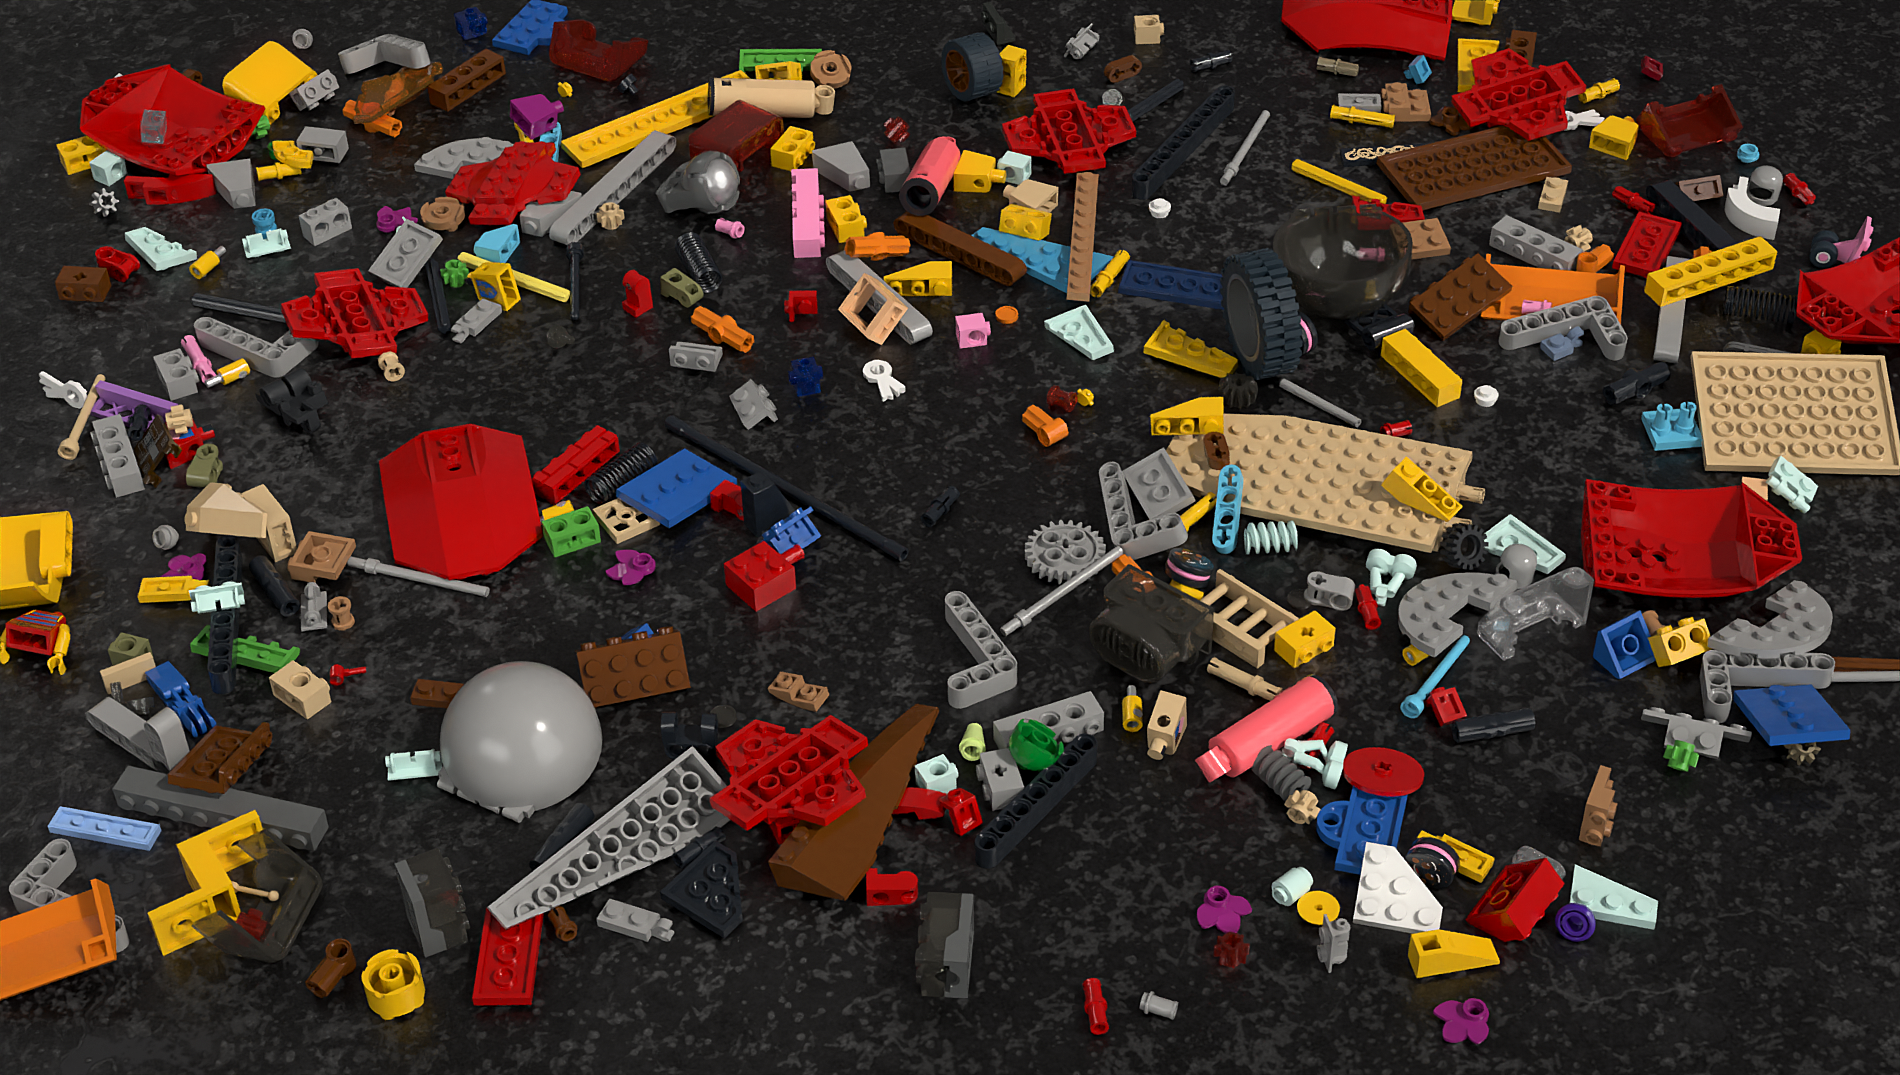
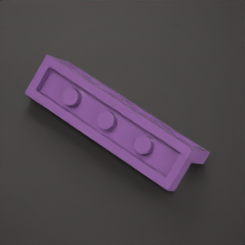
[91,380,178,432]

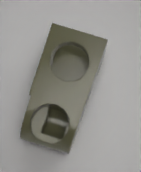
[660,268,703,308]

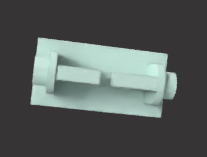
[242,228,291,258]
[189,582,245,614]
[385,749,442,780]

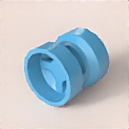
[252,208,277,239]

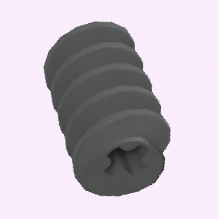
[1252,745,1311,801]

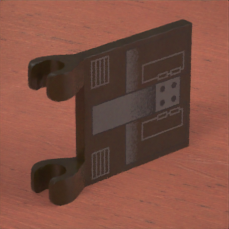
[133,414,182,488]

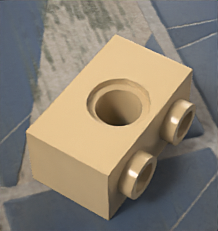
[269,660,331,720]

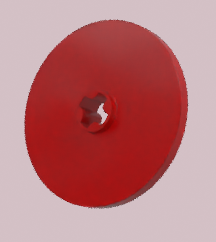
[1342,747,1424,797]

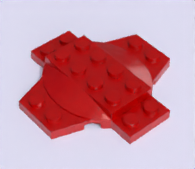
[1451,48,1586,141]
[1002,88,1136,174]
[445,141,581,225]
[281,268,428,358]
[710,715,868,831]

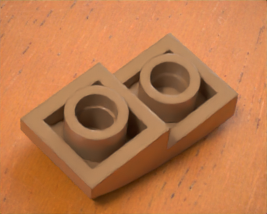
[768,672,829,712]

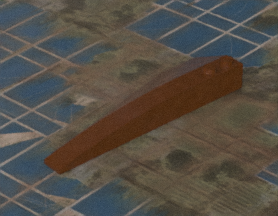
[768,704,939,901]

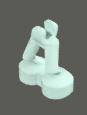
[1366,549,1417,606]
[1282,738,1348,790]

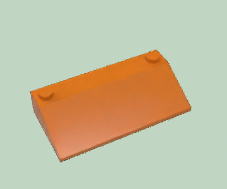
[1481,254,1625,324]
[0,878,117,1000]

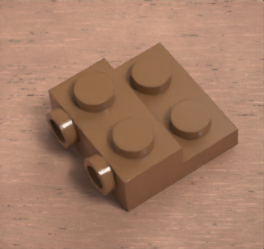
[1381,82,1431,122]
[288,531,356,582]
[1579,765,1618,847]

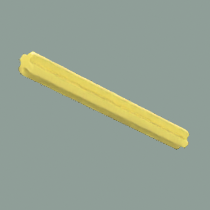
[457,252,570,303]

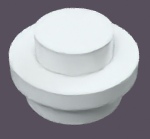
[1149,198,1171,218]
[1474,385,1498,407]

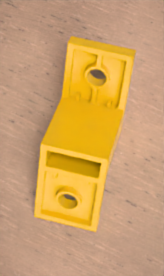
[148,810,269,956]

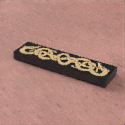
[1340,143,1425,167]

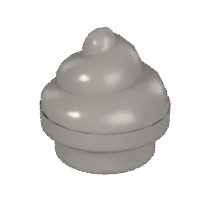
[292,29,313,49]
[152,525,179,550]

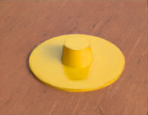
[1297,891,1340,925]

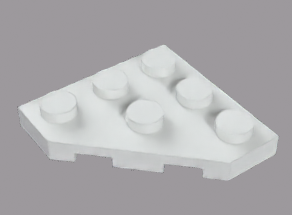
[1353,842,1443,934]

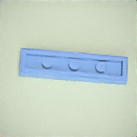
[48,806,161,851]

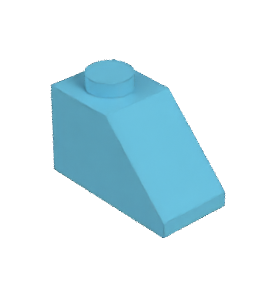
[474,224,520,263]

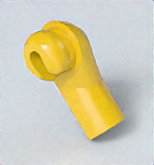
[1169,579,1204,601]

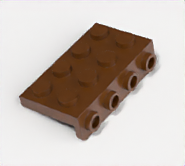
[1408,253,1513,341]
[575,626,691,707]
[168,722,273,794]

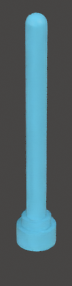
[1400,635,1470,719]

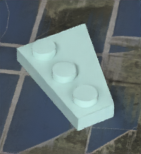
[125,227,197,271]
[1044,305,1114,360]
[1484,514,1566,574]
[1570,865,1658,930]

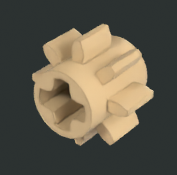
[596,202,624,230]
[1564,225,1593,252]
[165,404,193,435]
[1284,790,1321,824]

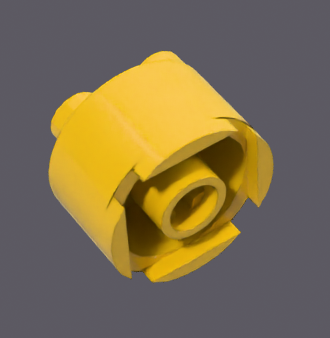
[362,949,425,1020]

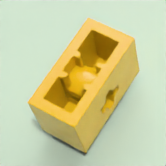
[1274,611,1335,668]

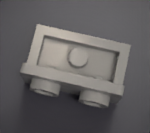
[669,342,723,372]
[729,380,778,430]

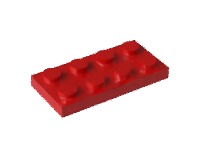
[1612,212,1682,278]
[472,908,544,1005]

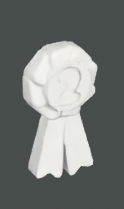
[1564,110,1604,131]
[863,360,905,401]
[39,371,87,409]

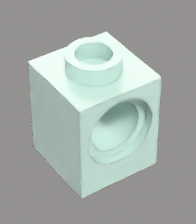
[89,150,128,186]
[997,151,1031,185]
[915,754,959,794]

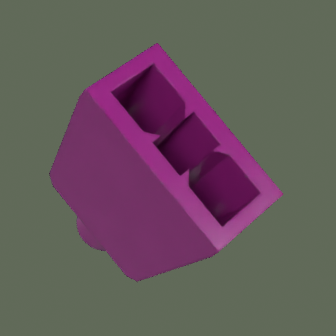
[510,94,564,140]

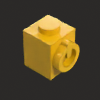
[1801,329,1842,355]

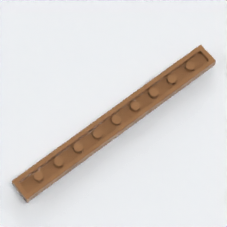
[1066,172,1099,302]

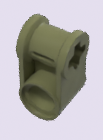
[186,444,223,488]

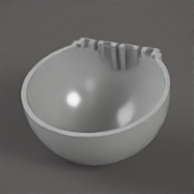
[437,661,602,823]

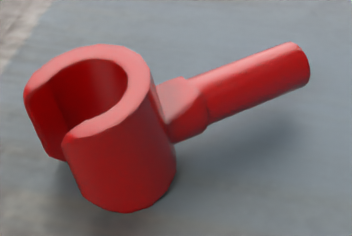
[330,664,366,685]

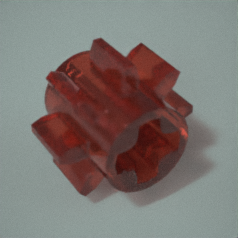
[884,117,910,143]
[233,908,268,945]
[1213,931,1250,968]

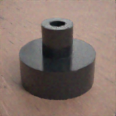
[617,73,638,95]

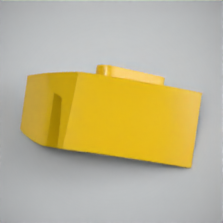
[0,511,73,610]

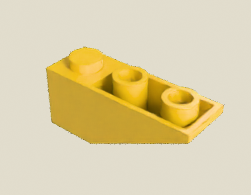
[884,261,952,296]
[1151,397,1224,435]
[1381,456,1463,522]
[1408,929,1500,978]

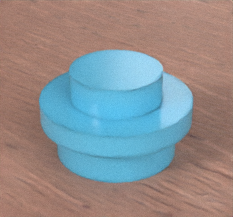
[1737,144,1759,163]

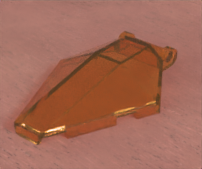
[353,62,443,124]

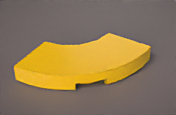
[272,141,314,168]

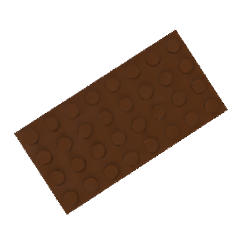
[1377,126,1572,210]

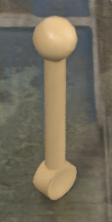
[231,881,279,901]

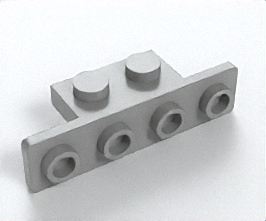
[1641,707,1752,759]

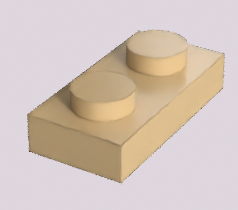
[1538,177,1568,213]

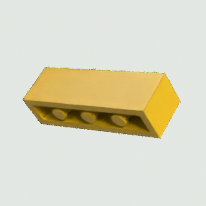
[1381,329,1462,407]

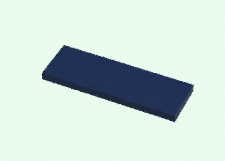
[1118,260,1224,310]

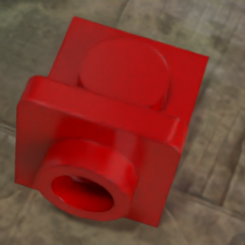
[784,291,818,322]
[1424,687,1467,726]
[939,788,983,836]

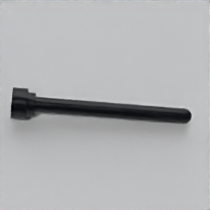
[566,242,584,320]

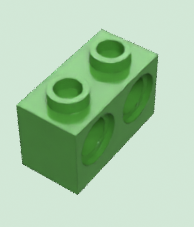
[542,506,601,558]

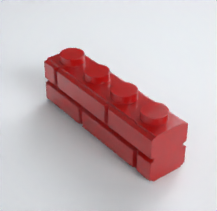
[532,425,620,505]

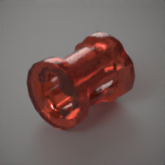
[1047,385,1078,412]

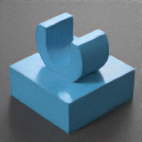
[1404,55,1432,84]

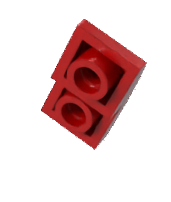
[892,787,947,820]

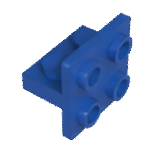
[760,506,821,554]

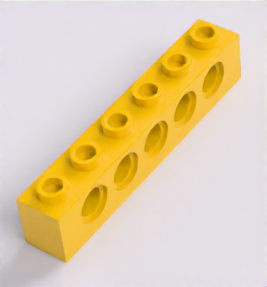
[1644,236,1777,307]

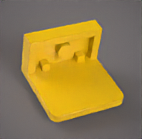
[1452,0,1500,25]

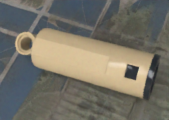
[707,78,835,118]

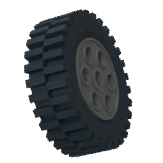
[1220,248,1303,380]

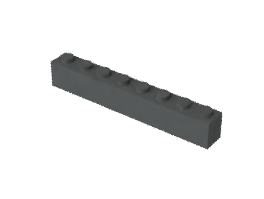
[113,766,329,851]

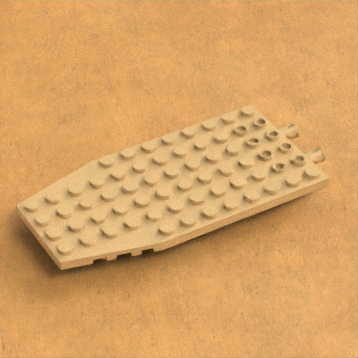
[1166,414,1485,553]

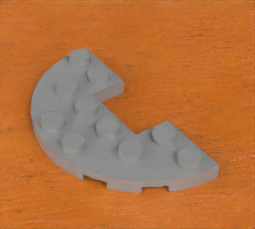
[414,137,514,179]
[1398,573,1517,658]
[1707,580,1833,659]

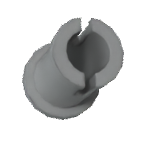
[1140,991,1178,1020]

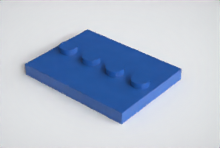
[616,448,737,528]
[1733,684,1850,746]

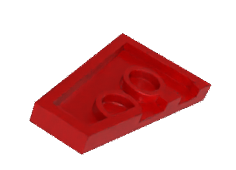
[1352,196,1425,229]

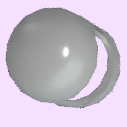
[1746,166,1783,206]
[1494,544,1537,589]

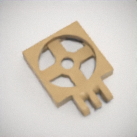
[593,498,660,544]

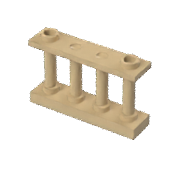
[1179,569,1299,669]

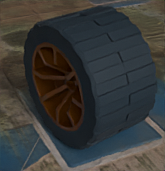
[941,32,1003,101]

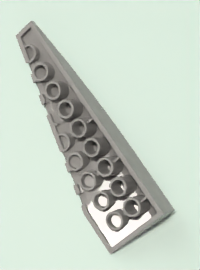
[487,746,730,930]

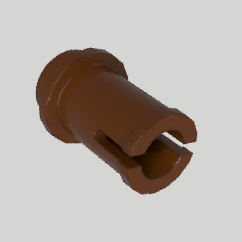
[548,906,578,941]

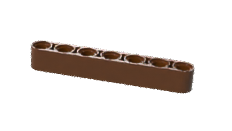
[894,211,1027,286]

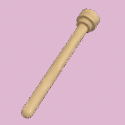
[58,374,105,460]

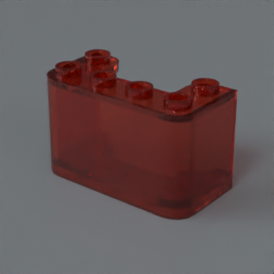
[688,99,784,172]

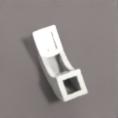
[1725,176,1780,240]

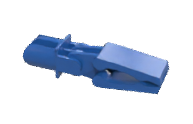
[145,661,216,738]

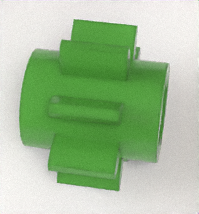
[251,115,270,139]
[440,260,469,288]
[1663,740,1699,772]

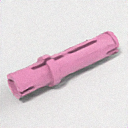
[181,335,216,383]

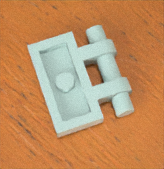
[1766,456,1818,514]

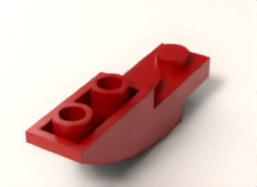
[124,174,217,205]

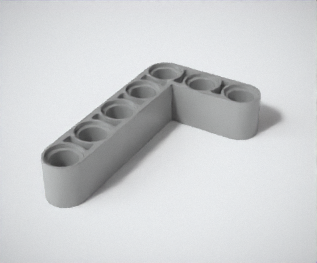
[338,34,431,74]
[1498,296,1628,361]
[194,317,318,377]
[1099,462,1188,560]
[945,591,1017,709]
[1700,650,1835,723]
[86,697,190,774]
[9,838,130,953]

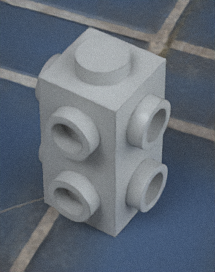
[289,69,339,111]

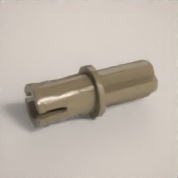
[1317,57,1359,76]

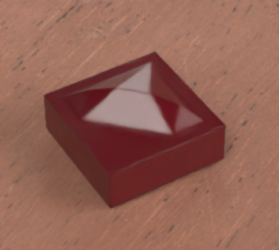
[1641,56,1663,81]

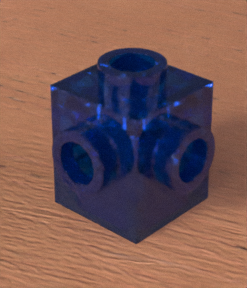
[454,7,488,40]
[788,357,823,397]

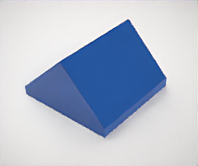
[1593,611,1656,679]

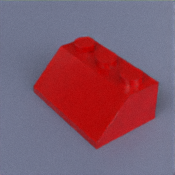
[1466,858,1565,942]

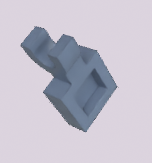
[1540,326,1584,361]

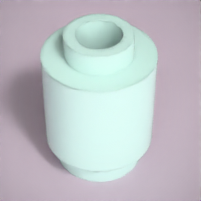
[1271,867,1313,906]

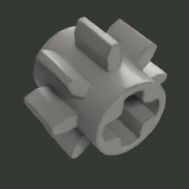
[89,188,119,217]

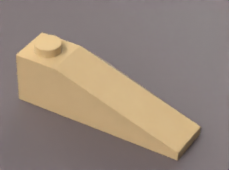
[185,482,267,538]

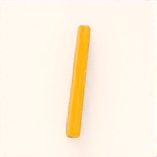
[1291,159,1387,204]

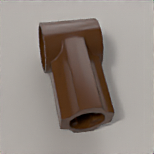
[305,938,356,998]

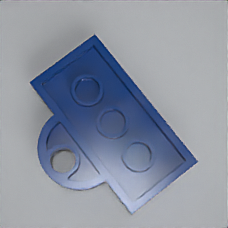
[492,0,568,55]
[1316,786,1408,875]

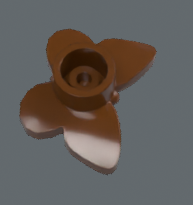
[1430,106,1475,136]

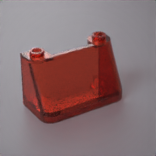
[549,19,648,81]
[1636,84,1743,157]

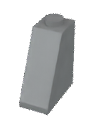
[812,141,870,192]
[207,159,256,209]
[519,191,582,237]

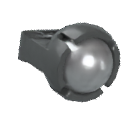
[656,151,740,214]

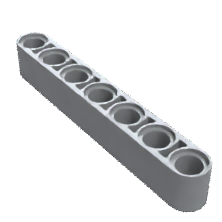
[826,250,933,345]
[1653,256,1690,364]

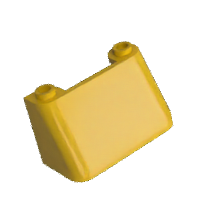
[223,41,318,125]

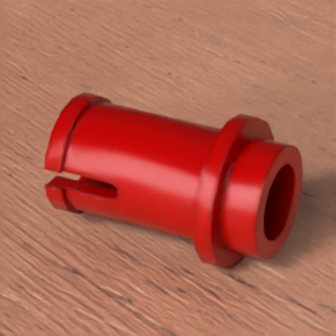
[1380,420,1412,437]

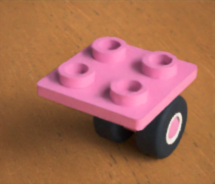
[1809,216,1873,268]

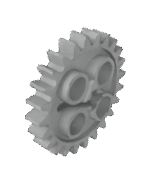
[1025,520,1106,584]

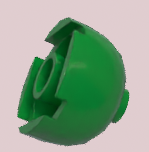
[1009,719,1064,771]

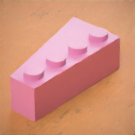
[791,168,825,258]

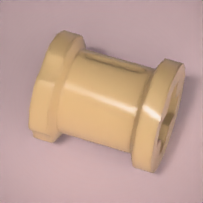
[378,351,405,381]

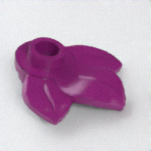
[376,206,418,233]
[605,550,656,585]
[160,553,207,580]
[1197,886,1252,934]
[1433,998,1489,1044]

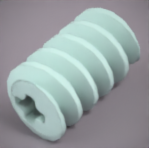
[1244,520,1297,554]

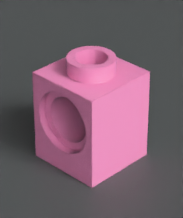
[955,313,991,348]

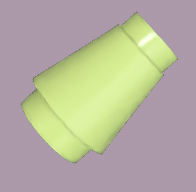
[959,723,986,761]

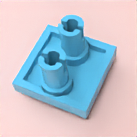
[1641,402,1702,451]

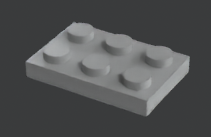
[368,219,443,288]
[1122,447,1196,520]

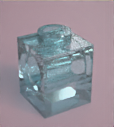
[140,109,167,144]

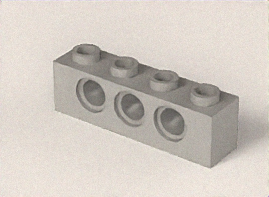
[1489,215,1583,271]
[90,414,145,498]
[993,691,1104,750]

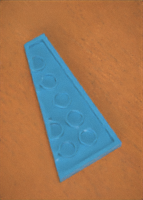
[971,227,1114,293]

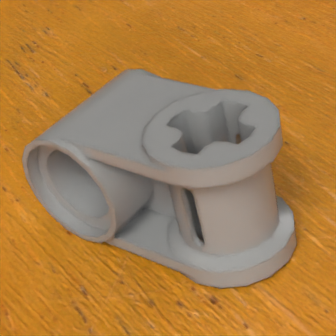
[1304,572,1355,611]

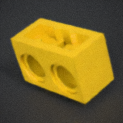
[997,45,1026,97]
[770,126,815,171]
[56,136,106,175]
[825,195,867,243]
[999,204,1052,241]
[1648,617,1712,667]

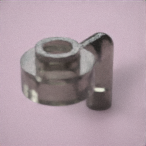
[110,682,155,715]

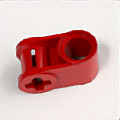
[95,246,140,282]

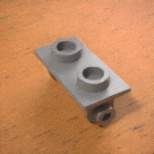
[1064,23,1099,59]
[301,582,327,631]
[1317,914,1350,973]

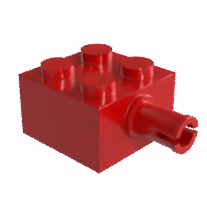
[724,541,805,612]

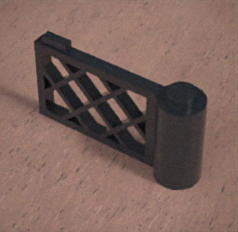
[1322,283,1415,351]

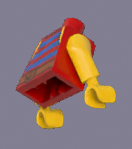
[0,610,70,675]

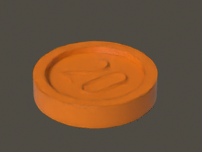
[995,306,1018,324]

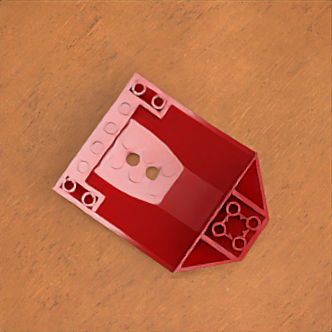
[1281,0,1453,61]
[80,64,265,176]
[1796,237,1900,344]
[379,424,543,580]
[1581,479,1802,598]

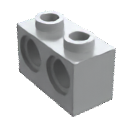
[299,198,352,246]
[153,348,199,401]

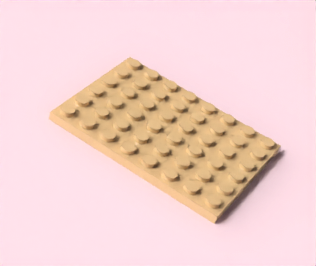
[1690,351,1900,475]

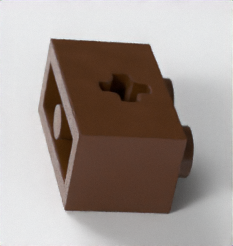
[55,266,112,302]

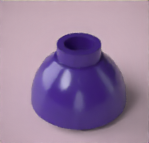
[1555,902,1596,942]

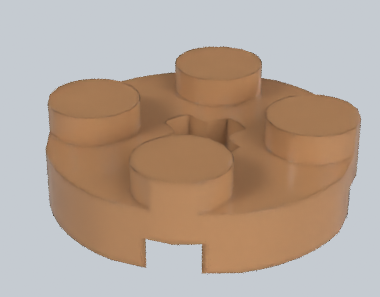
[810,50,852,89]
[420,197,465,232]

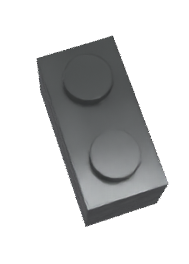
[876,148,910,193]

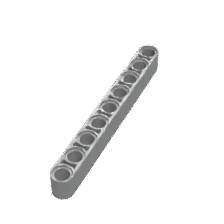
[549,130,676,245]

